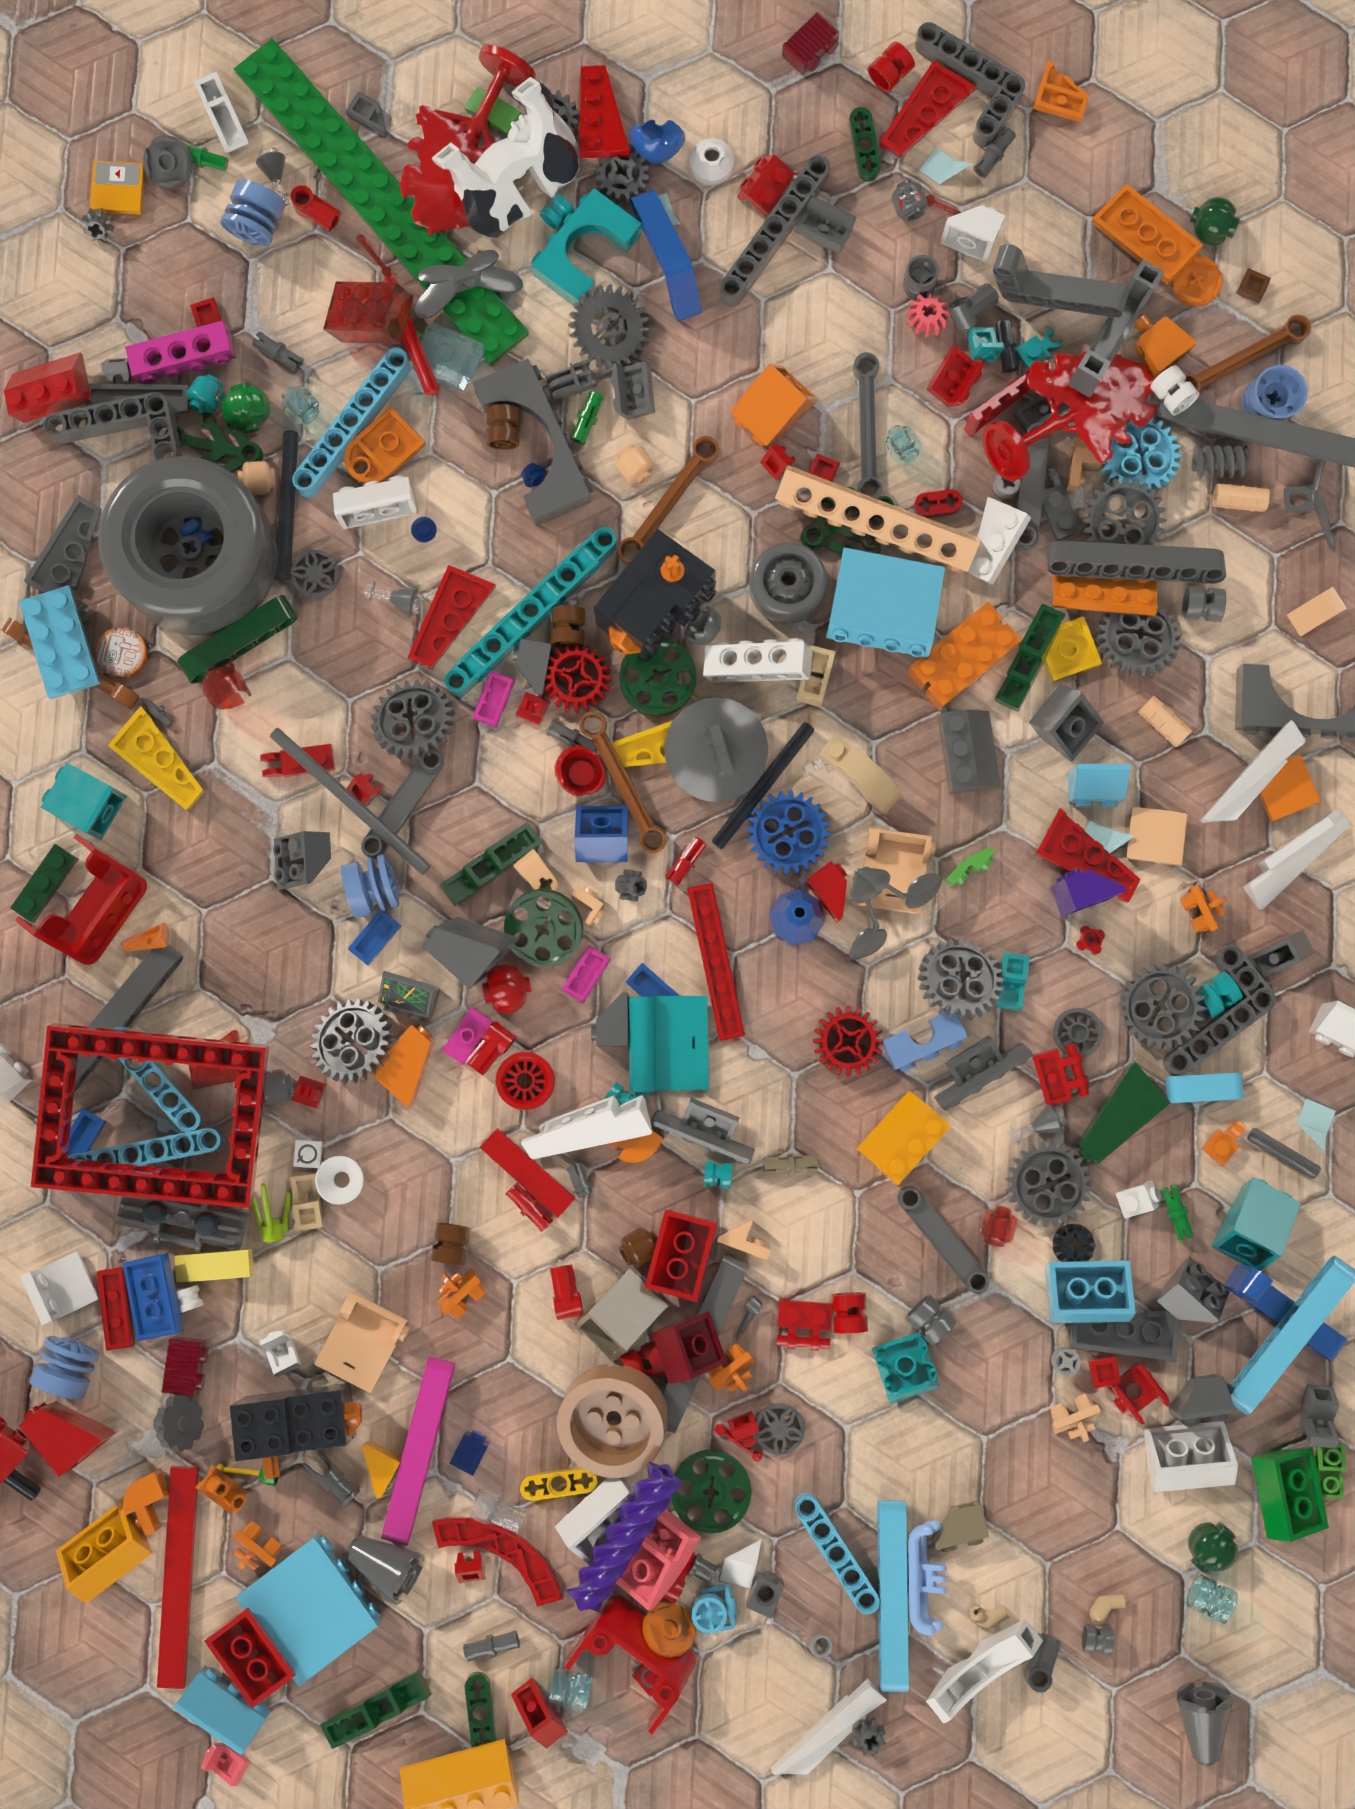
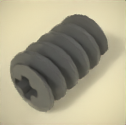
[1192,445,1249,479]

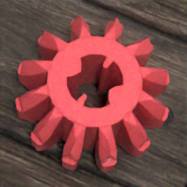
[906,292,950,338]

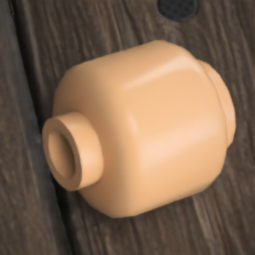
[616,444,654,484]
[237,461,275,495]

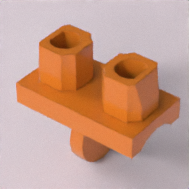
[1180,885,1228,933]
[437,1268,486,1319]
[708,1343,756,1392]
[195,1465,248,1514]
[233,1521,282,1571]

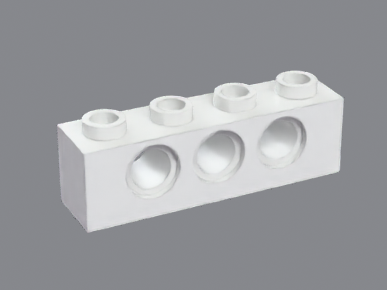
[703,638,812,683]

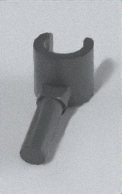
[738,1296,762,1334]

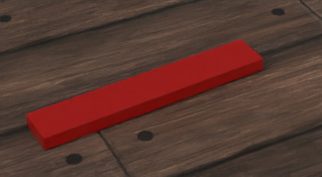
[687,883,745,1041]

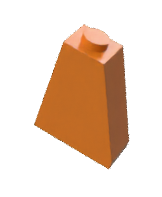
[369,1025,434,1108]

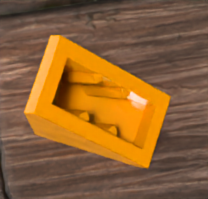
[362,1440,402,1499]

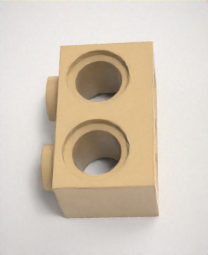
[796,645,836,707]

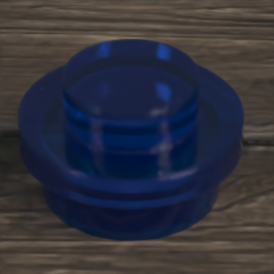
[521,463,545,488]
[411,517,437,543]

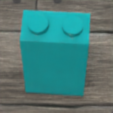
[40,762,127,841]
[1211,1177,1301,1271]

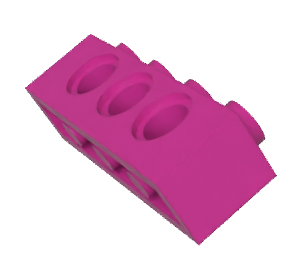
[125,321,237,384]

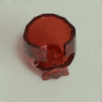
[202,662,252,711]

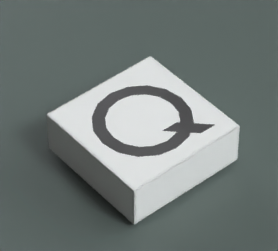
[293,1140,323,1168]

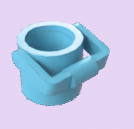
[691,1584,738,1634]

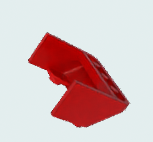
[15,834,147,965]
[564,1595,696,1735]

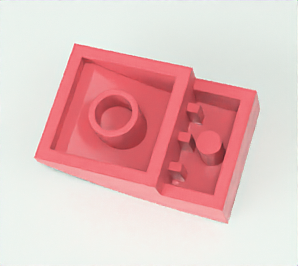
[616,1509,701,1610]

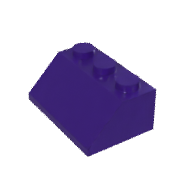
[1051,868,1126,917]

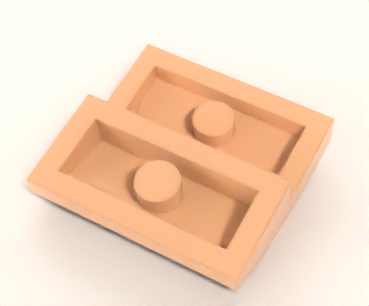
[1127,807,1188,866]

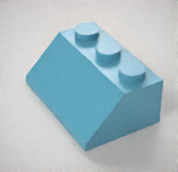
[174,1666,271,1755]

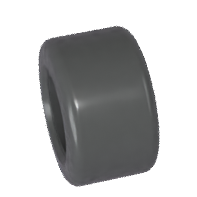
[98,456,278,635]

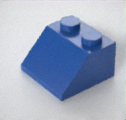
[574,806,628,863]

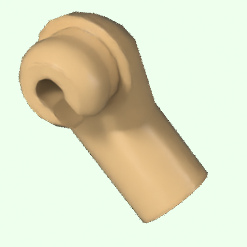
[1090,1594,1126,1625]
[968,1605,1009,1629]

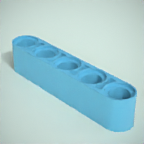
[114,1026,203,1132]
[794,1492,879,1614]

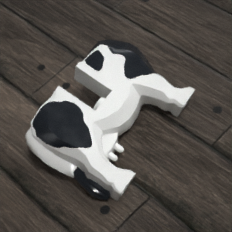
[432,77,580,238]

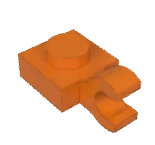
[1201,1120,1247,1166]

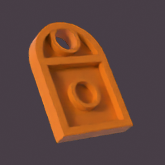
[344,406,426,485]

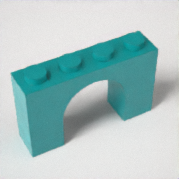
[531,188,642,305]

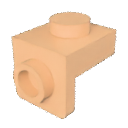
[572,886,605,927]

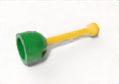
[215,1464,280,1486]

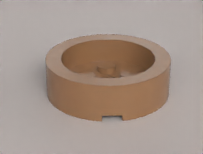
[557,1364,668,1478]

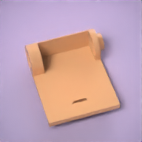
[859,828,936,915]
[314,1291,410,1393]

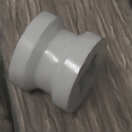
[993,474,1021,500]
[1051,1347,1081,1376]

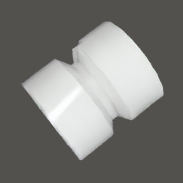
[1150,365,1199,416]

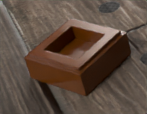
[1236,268,1271,303]

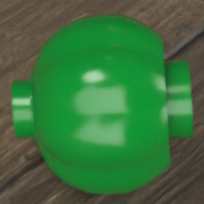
[221,383,271,433]

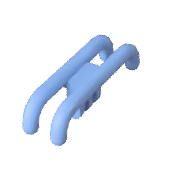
[908,1520,947,1636]

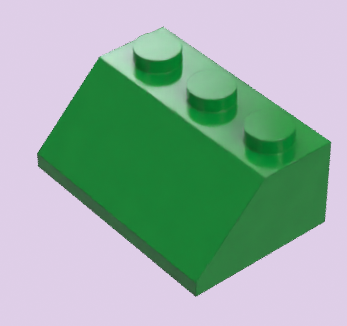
[1251,1447,1329,1542]

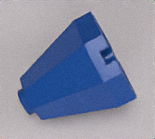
[769,889,825,946]

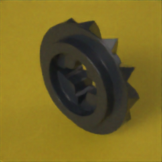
[1052,1224,1096,1262]

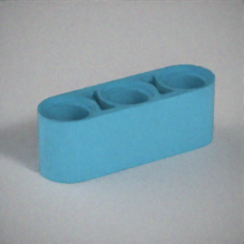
[1165,1072,1244,1103]

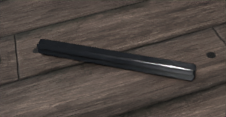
[276,430,299,580]
[712,722,814,849]

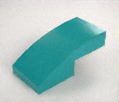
[995,952,1029,1012]

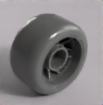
[749,542,827,624]

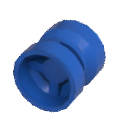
[179,518,216,553]

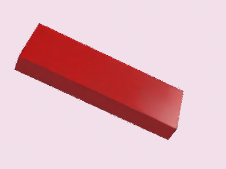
[97,1267,135,1351]

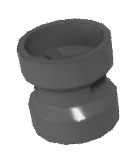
[1082,1624,1115,1656]

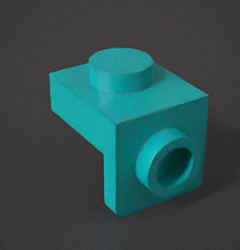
[967,327,1005,362]

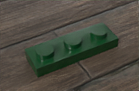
[10,844,78,923]

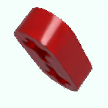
[913,489,963,518]

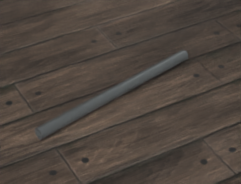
[270,727,431,875]

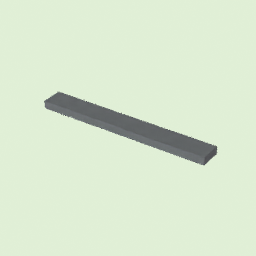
[1156,399,1355,468]

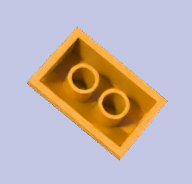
[856,1091,951,1185]
[56,1501,152,1604]

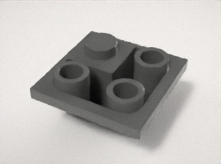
[273,831,331,890]
[1157,1256,1230,1323]
[1169,1374,1236,1424]

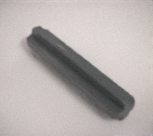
[1247,1128,1321,1179]

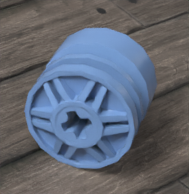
[220,179,286,247]
[1241,365,1308,422]
[340,854,400,918]
[29,1336,100,1400]

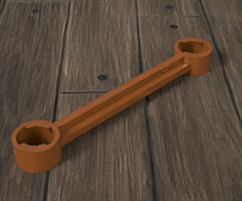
[1185,315,1311,392]
[618,436,719,565]
[1,617,140,709]
[579,712,667,853]

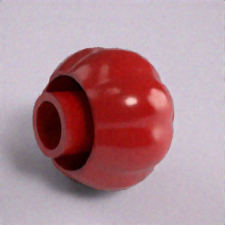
[482,964,532,1014]

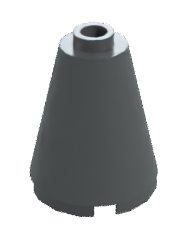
[347,1536,425,1605]
[1177,1682,1233,1766]

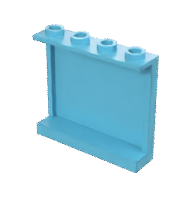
[826,548,945,658]
[235,1532,381,1687]

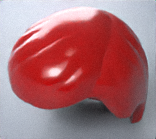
[554,745,606,797]

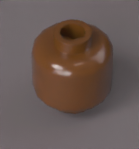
[619,1227,658,1267]

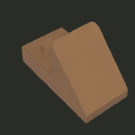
[1065,436,1102,494]

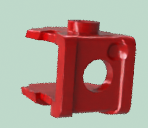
[1108,1363,1170,1425]

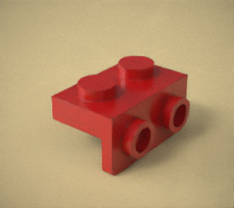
[737,154,795,216]
[926,346,985,407]

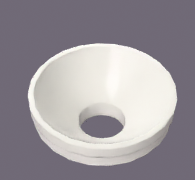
[689,138,735,185]
[315,1156,364,1205]

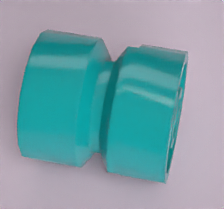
[1197,971,1243,1019]

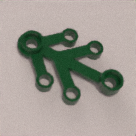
[165,412,264,472]
[800,487,894,558]

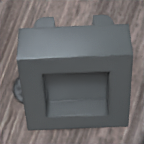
[101,358,131,384]

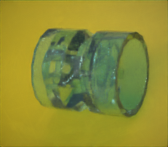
[1186,1574,1238,1624]
[548,1668,592,1712]

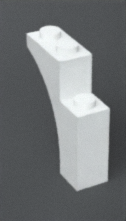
[926,1619,1043,1723]

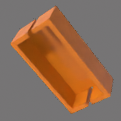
[906,601,1022,712]

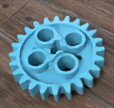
[1101,418,1182,493]

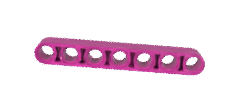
[381,1356,455,1546]

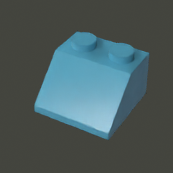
[1068,764,1130,808]

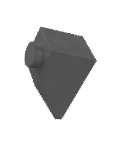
[513,639,553,699]
[1247,930,1315,978]
[591,992,629,1046]

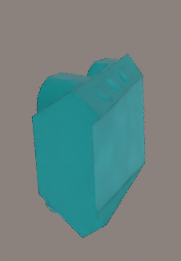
[872,1332,940,1403]

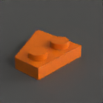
[1033,60,1089,123]

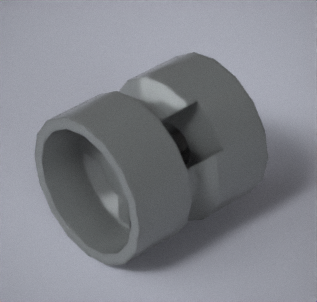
[903,255,939,300]
[1182,585,1226,622]
[905,1294,956,1346]

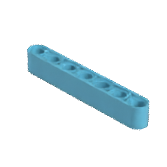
[292,347,411,498]
[68,1128,226,1165]
[1228,1255,1355,1415]
[877,1500,909,1692]

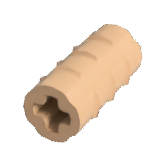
[1212,484,1270,512]
[1138,696,1192,747]

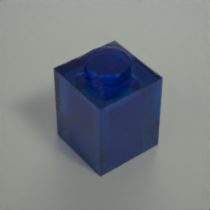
[449,1430,490,1476]

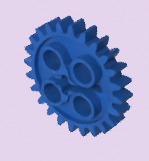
[746,790,831,875]

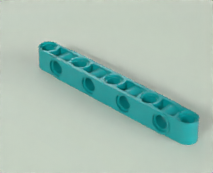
[444,527,617,697]

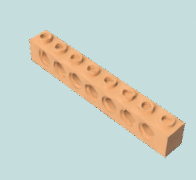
[775,465,980,573]

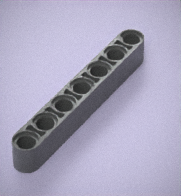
[720,155,830,307]
[1046,541,1226,584]
[75,944,184,1091]
[662,1253,749,1434]

